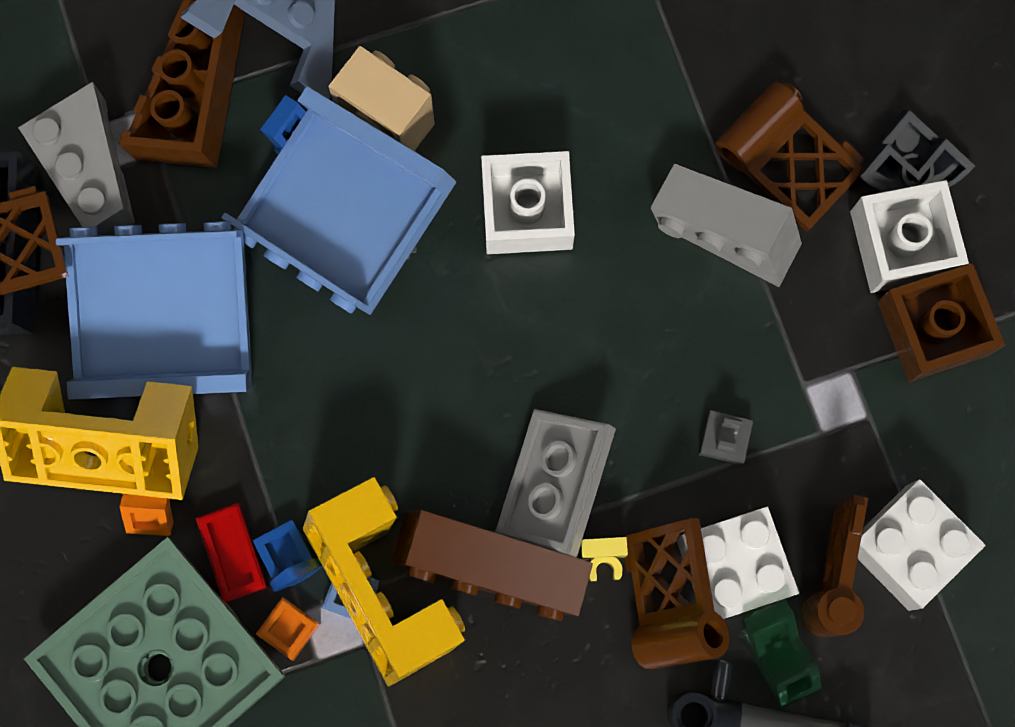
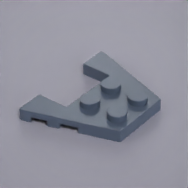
[180,0,335,100]

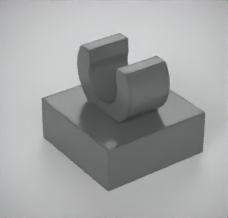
[699,410,753,465]

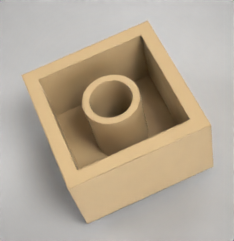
[328,46,435,151]

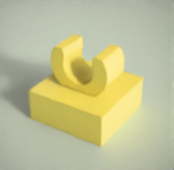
[579,537,628,582]

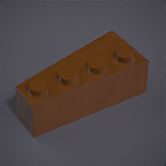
[118,0,245,168]
[390,510,593,622]

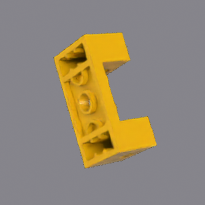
[0,367,199,500]
[303,477,465,687]

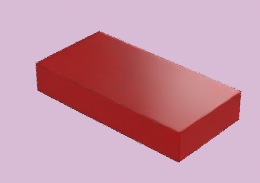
[196,503,268,603]

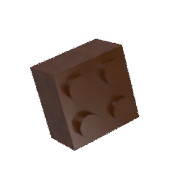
[878,263,1005,382]

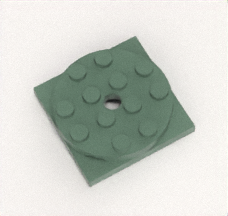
[24,537,286,727]

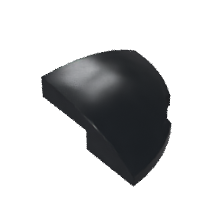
[857,110,975,192]

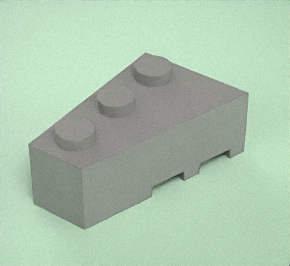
[18,82,135,235]
[651,164,802,287]

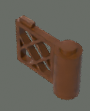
[715,82,864,232]
[0,186,69,296]
[801,495,868,637]
[624,518,730,670]

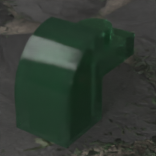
[741,599,822,708]

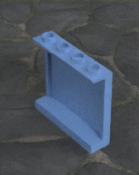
[221,86,456,315]
[56,221,253,399]

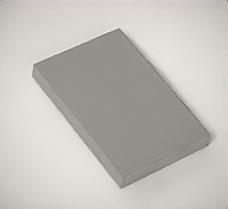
[495,409,616,558]

